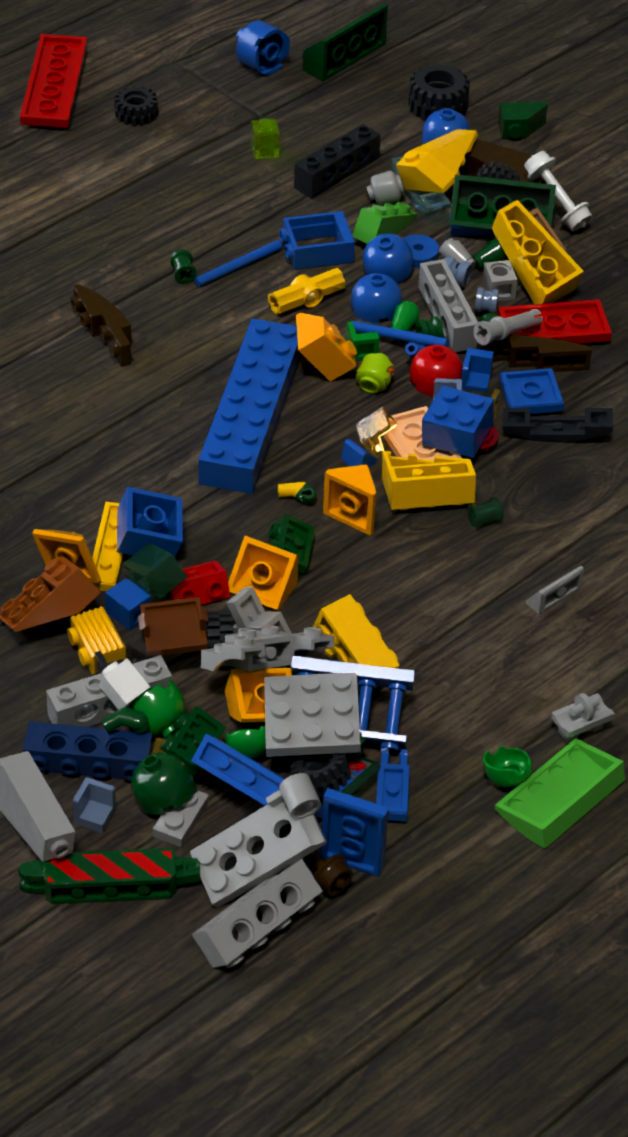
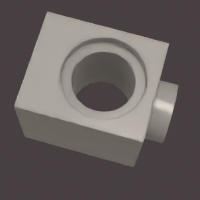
[483,260,518,301]

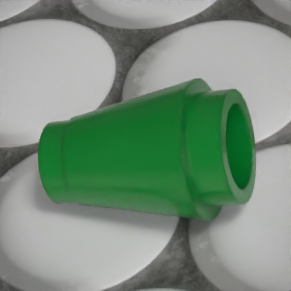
[391,301,420,331]

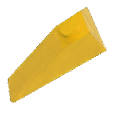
[396,129,478,193]

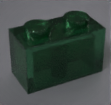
[123,543,187,599]

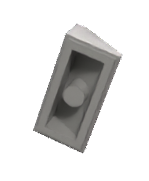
[526,566,584,614]

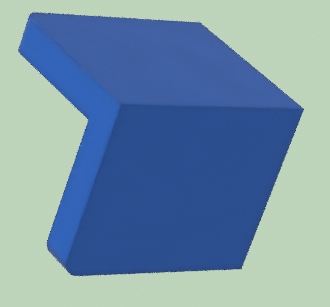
[461,348,494,392]
[105,578,151,631]

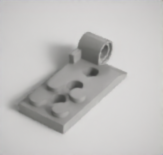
[190,773,327,908]

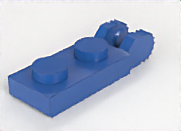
[376,748,410,821]

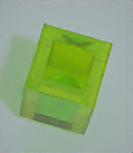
[251,118,280,159]

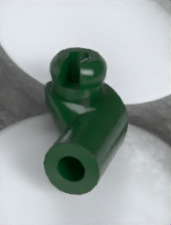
[101,707,149,734]

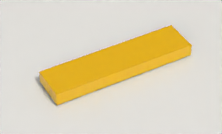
[92,502,124,591]

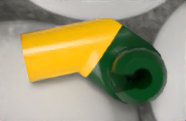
[277,482,317,504]

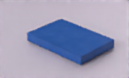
[320,788,389,877]

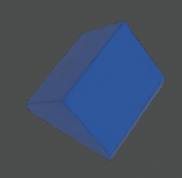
[341,439,377,468]

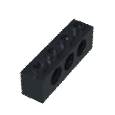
[294,124,381,199]

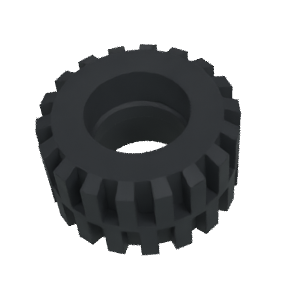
[408,64,470,120]

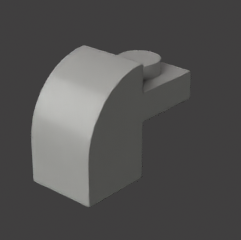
[226,587,292,634]

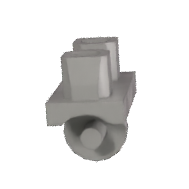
[551,693,615,743]

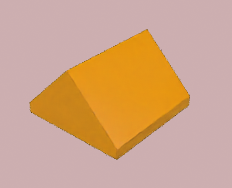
[323,464,376,536]
[228,536,299,610]

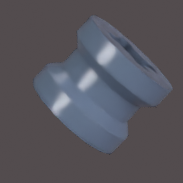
[475,287,499,314]

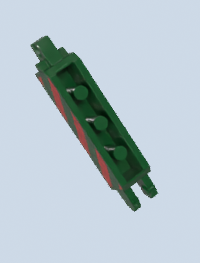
[18,848,200,905]

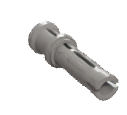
[473,309,543,345]

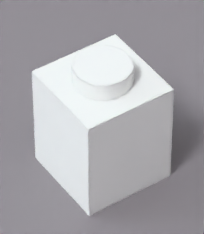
[99,659,150,710]

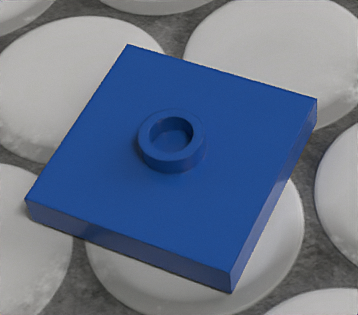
[499,368,564,414]

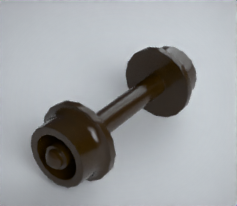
[279,824,353,896]

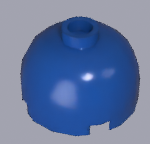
[422,108,470,144]
[363,233,414,283]
[350,273,402,323]

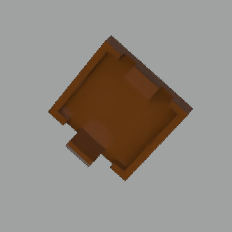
[138,597,209,657]

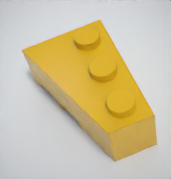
[381,451,476,510]

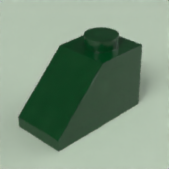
[498,101,548,140]

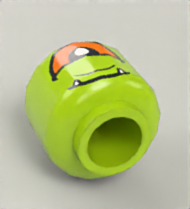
[355,353,395,394]

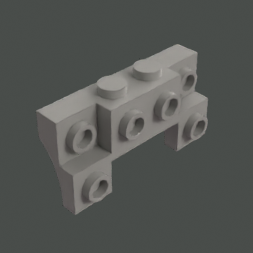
[201,625,334,671]

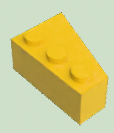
[313,594,400,689]

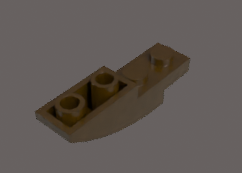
[70,284,131,367]

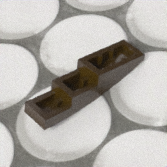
[480,335,592,372]

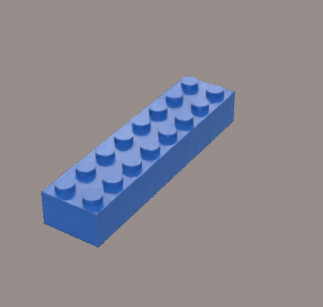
[198,319,302,494]

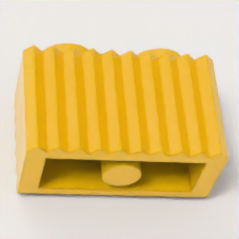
[67,606,126,674]

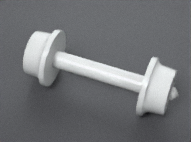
[524,151,593,232]

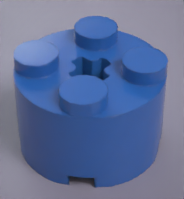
[236,20,290,75]

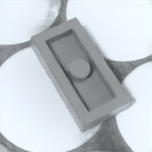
[153,790,209,847]

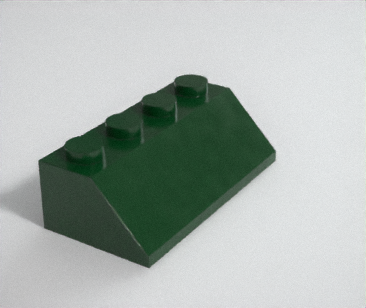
[302,3,388,82]
[449,174,557,230]

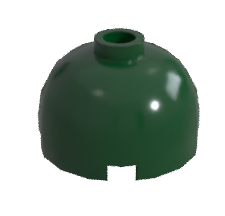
[131,753,196,815]

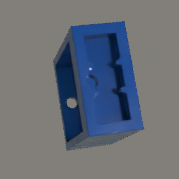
[279,211,355,270]

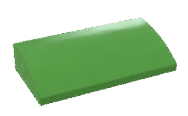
[495,738,625,849]

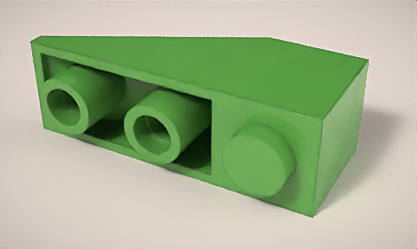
[352,202,418,244]

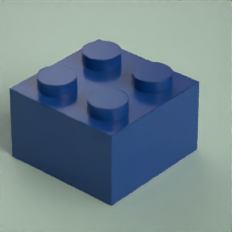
[422,386,494,458]
[117,487,183,563]

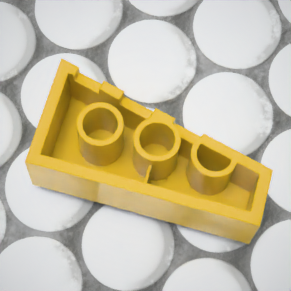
[492,200,584,304]

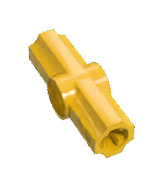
[268,268,346,315]

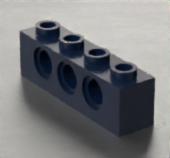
[23,721,153,781]

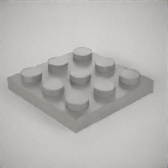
[264,672,361,757]

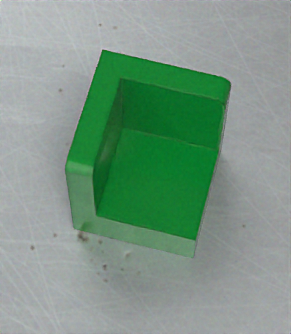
[346,321,380,361]

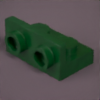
[267,513,315,574]
[159,705,226,776]

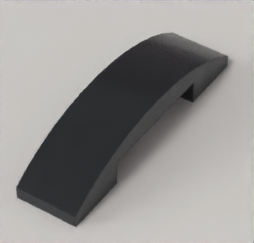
[503,408,613,443]

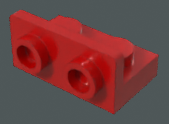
[161,560,230,605]

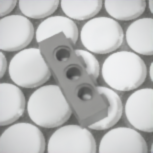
[418,259,478,352]
[46,655,172,727]
[192,859,322,968]

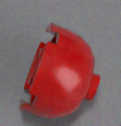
[409,345,463,396]

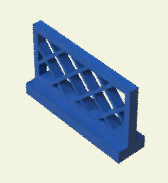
[191,733,323,818]

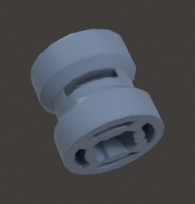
[445,256,473,288]

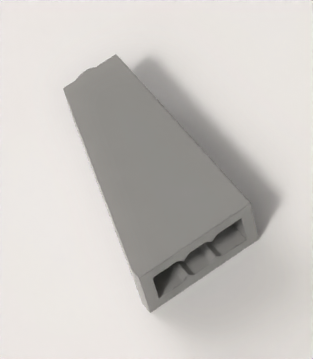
[0,751,75,862]

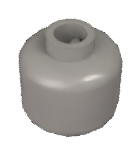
[366,171,405,206]

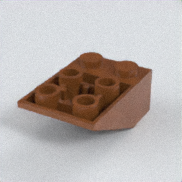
[0,555,101,632]

